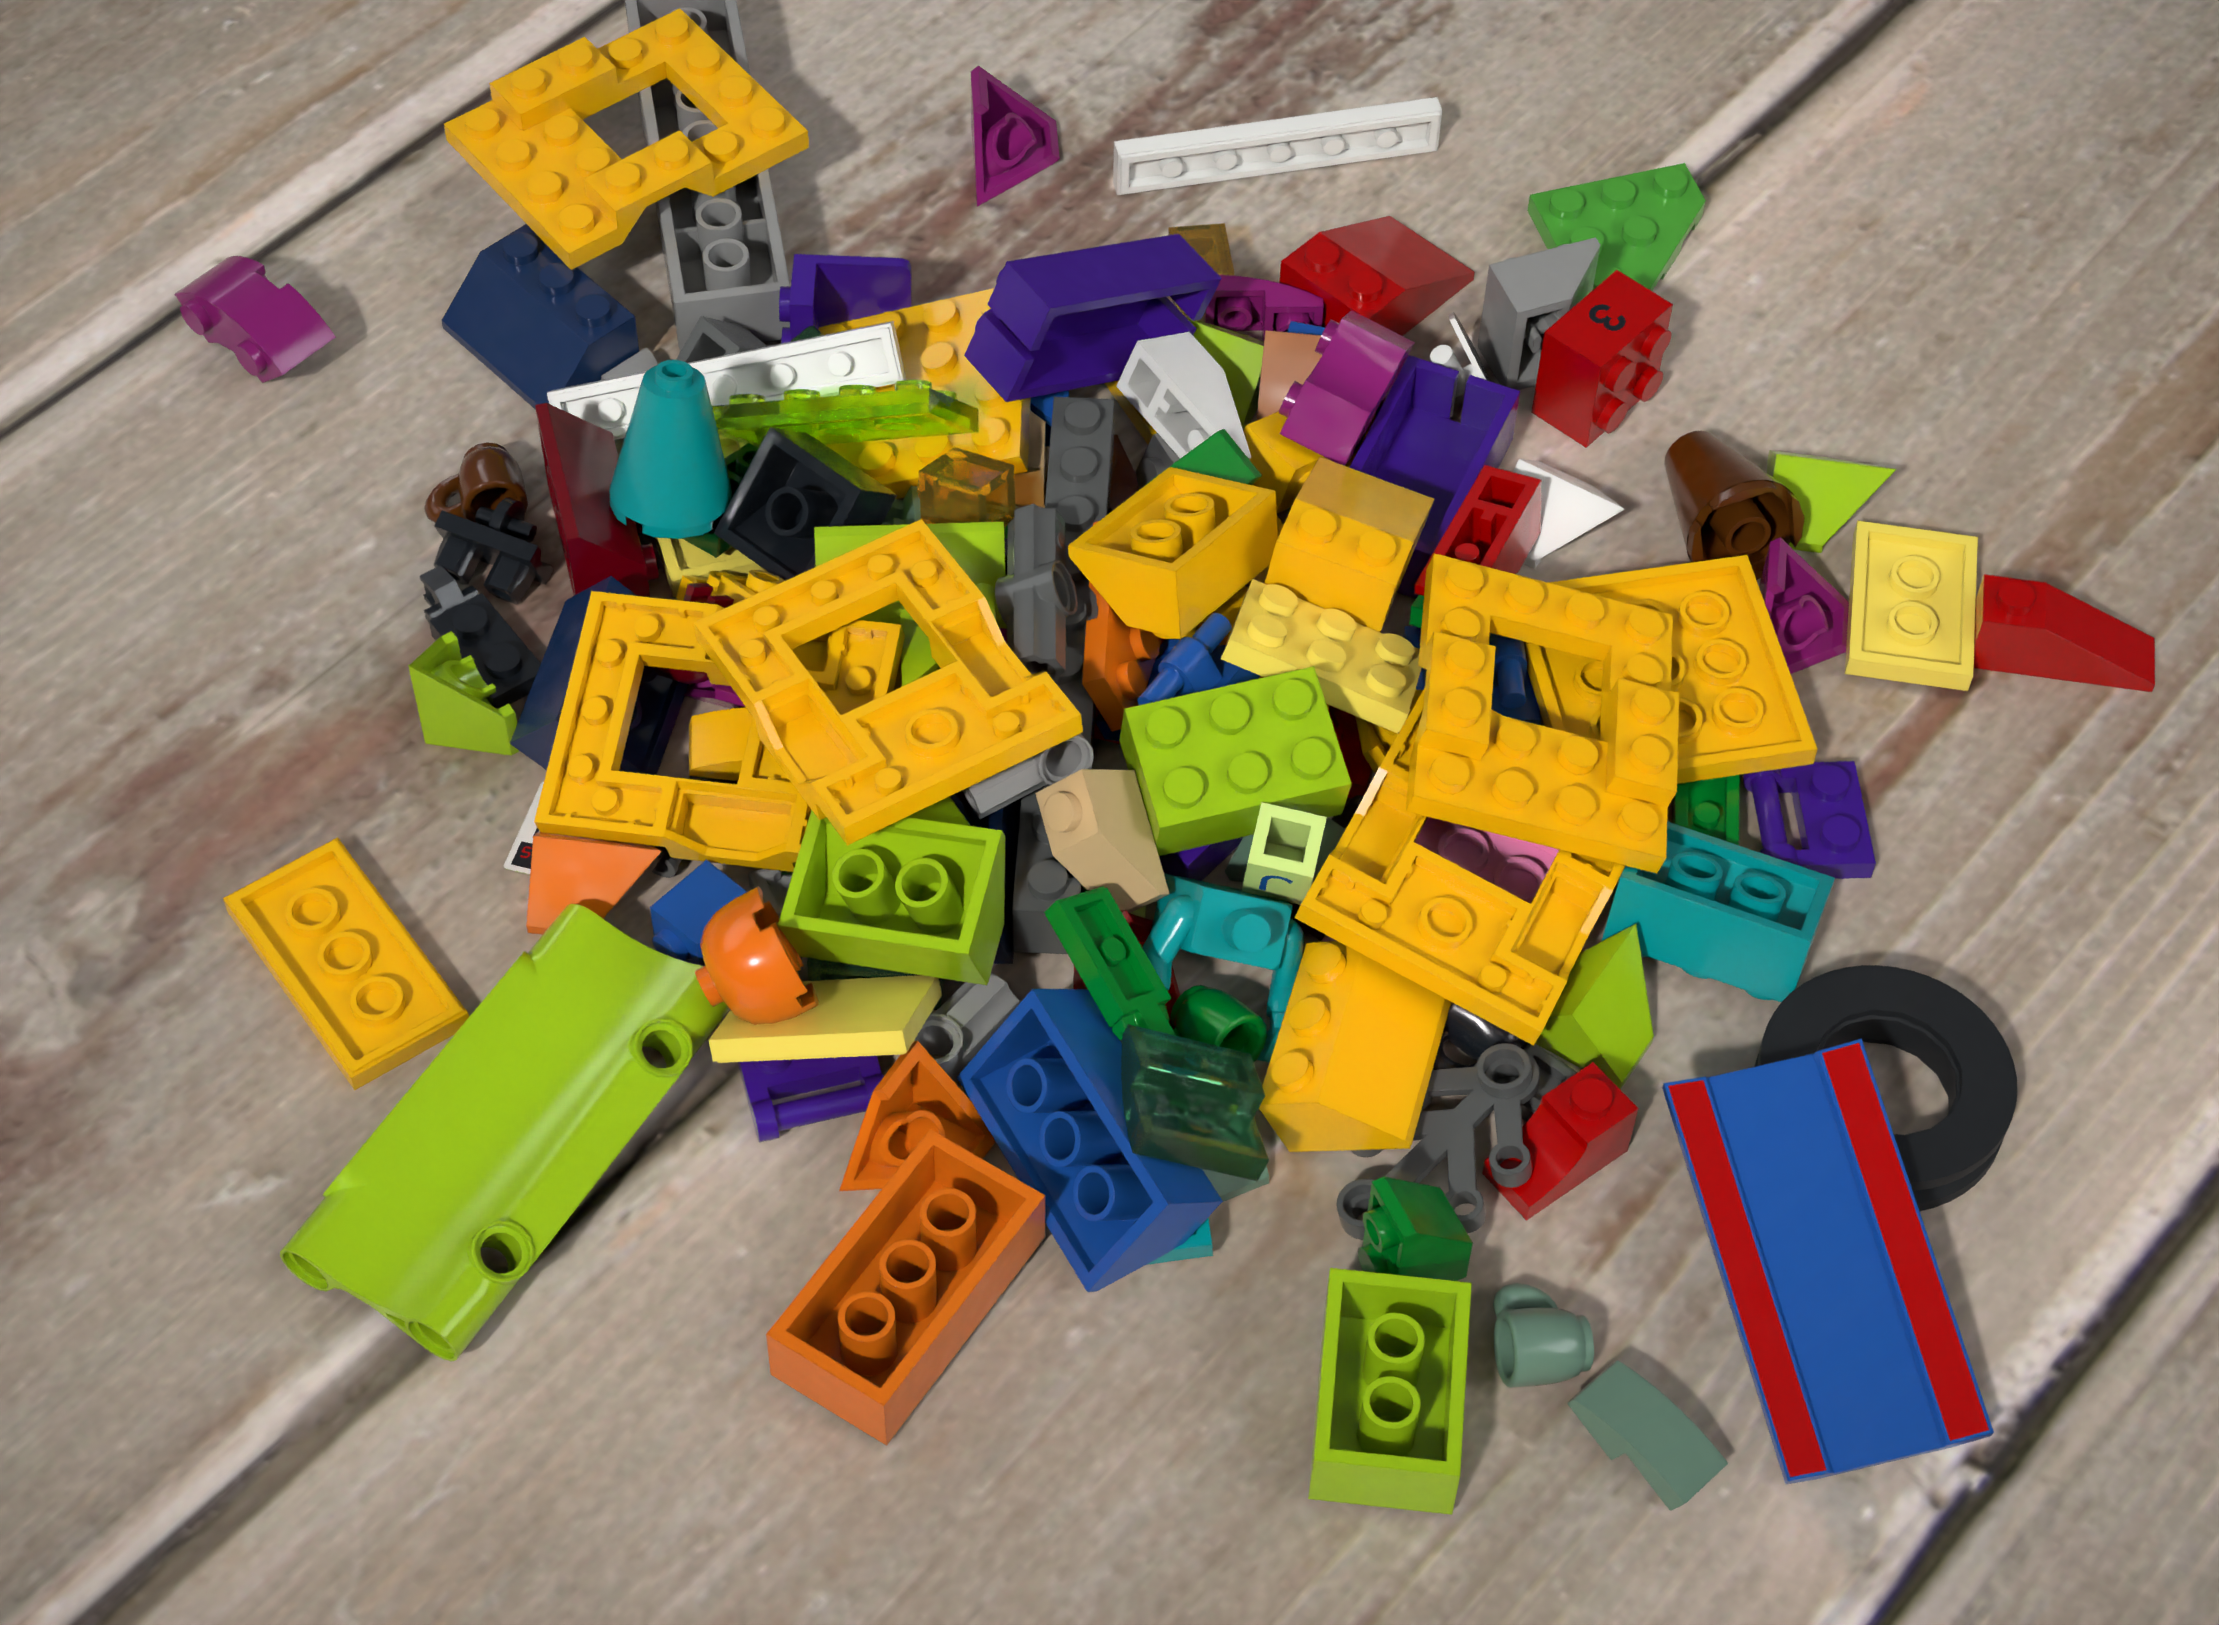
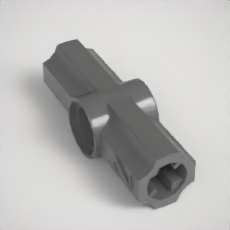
[995,504,1078,685]

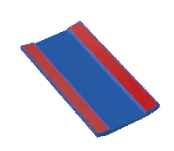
[1662,1038,1994,1485]

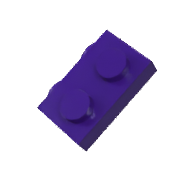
[779,254,912,344]

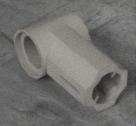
[962,733,1094,819]
[914,972,1020,1088]

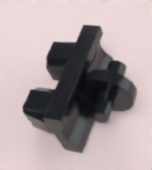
[434,497,554,605]

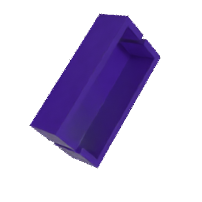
[964,234,1222,402]
[1349,355,1520,599]

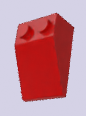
[1279,216,1475,336]

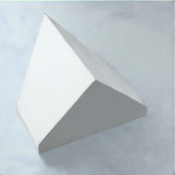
[1513,459,1625,569]

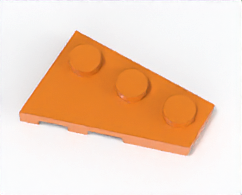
[1082,520,1163,732]

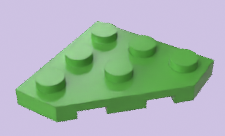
[1527,163,1706,291]

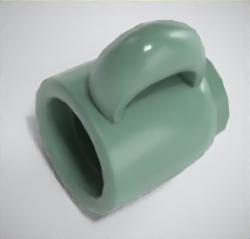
[1493,1283,1594,1388]

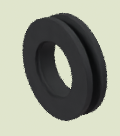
[1754,965,2018,1211]

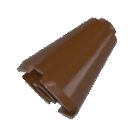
[1664,431,1805,580]

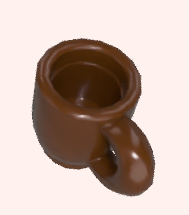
[424,442,528,526]

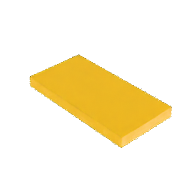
[223,837,469,1091]

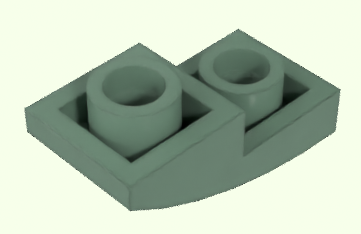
[1567,1360,1728,1511]

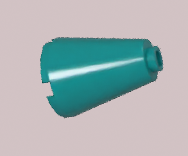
[609,360,732,539]

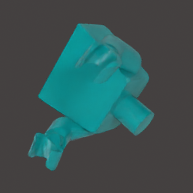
[1143,873,1304,1063]

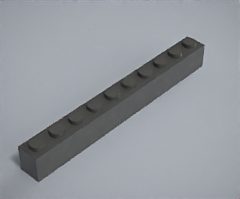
[1012,397,1114,954]

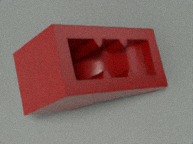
[1482,1062,1639,1221]

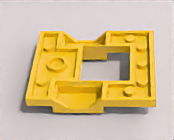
[444,8,809,270]
[694,519,1083,845]
[1406,553,1680,873]
[534,591,905,872]
[1295,688,1625,1046]

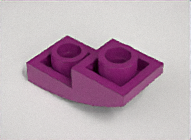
[1204,275,1324,341]

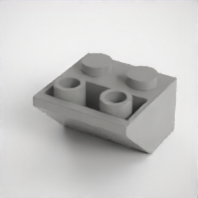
[1478,237,1600,390]

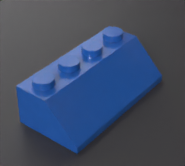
[957,989,1223,1292]

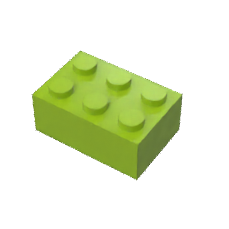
[1119,666,1351,856]
[1308,1268,1472,1515]

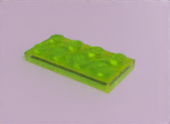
[712,380,979,448]

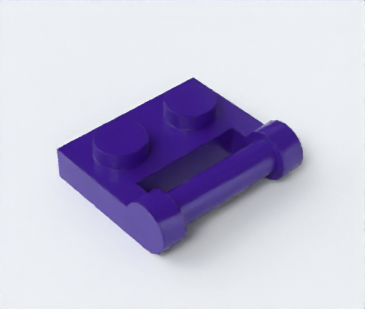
[1742,761,1876,879]
[738,1056,884,1143]

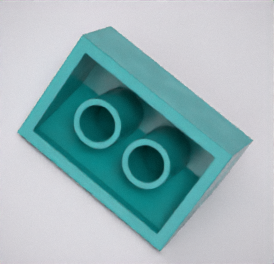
[1601,821,1835,1002]

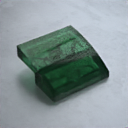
[1121,1024,1269,1181]

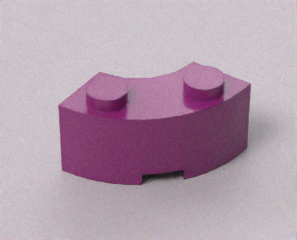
[174,256,336,383]
[1279,311,1415,466]

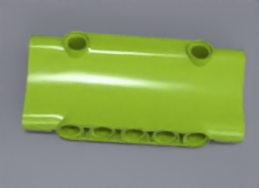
[280,904,730,1361]

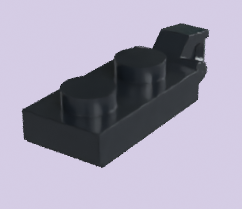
[420,565,541,709]

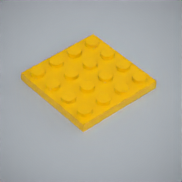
[801,288,1031,499]
[1524,555,1818,784]

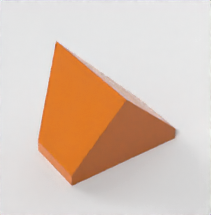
[526,831,662,935]
[839,1041,996,1191]

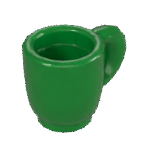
[1155,985,1267,1086]

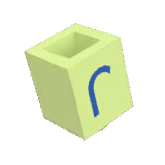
[1242,802,1327,905]

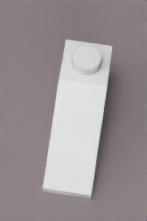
[1116,332,1251,460]

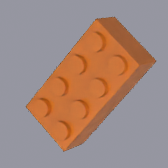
[766,1129,1045,1446]

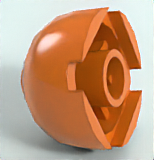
[695,886,819,1025]

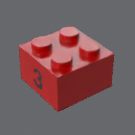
[1531,270,1673,448]

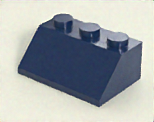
[441,224,639,409]
[510,576,689,775]

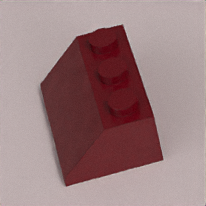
[535,403,659,597]

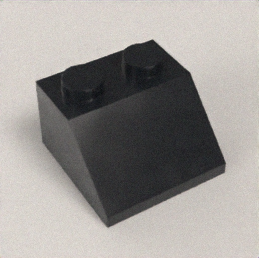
[714,427,897,581]

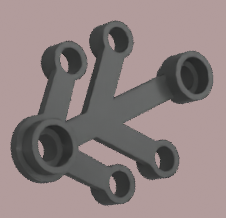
[1336,1043,1540,1240]

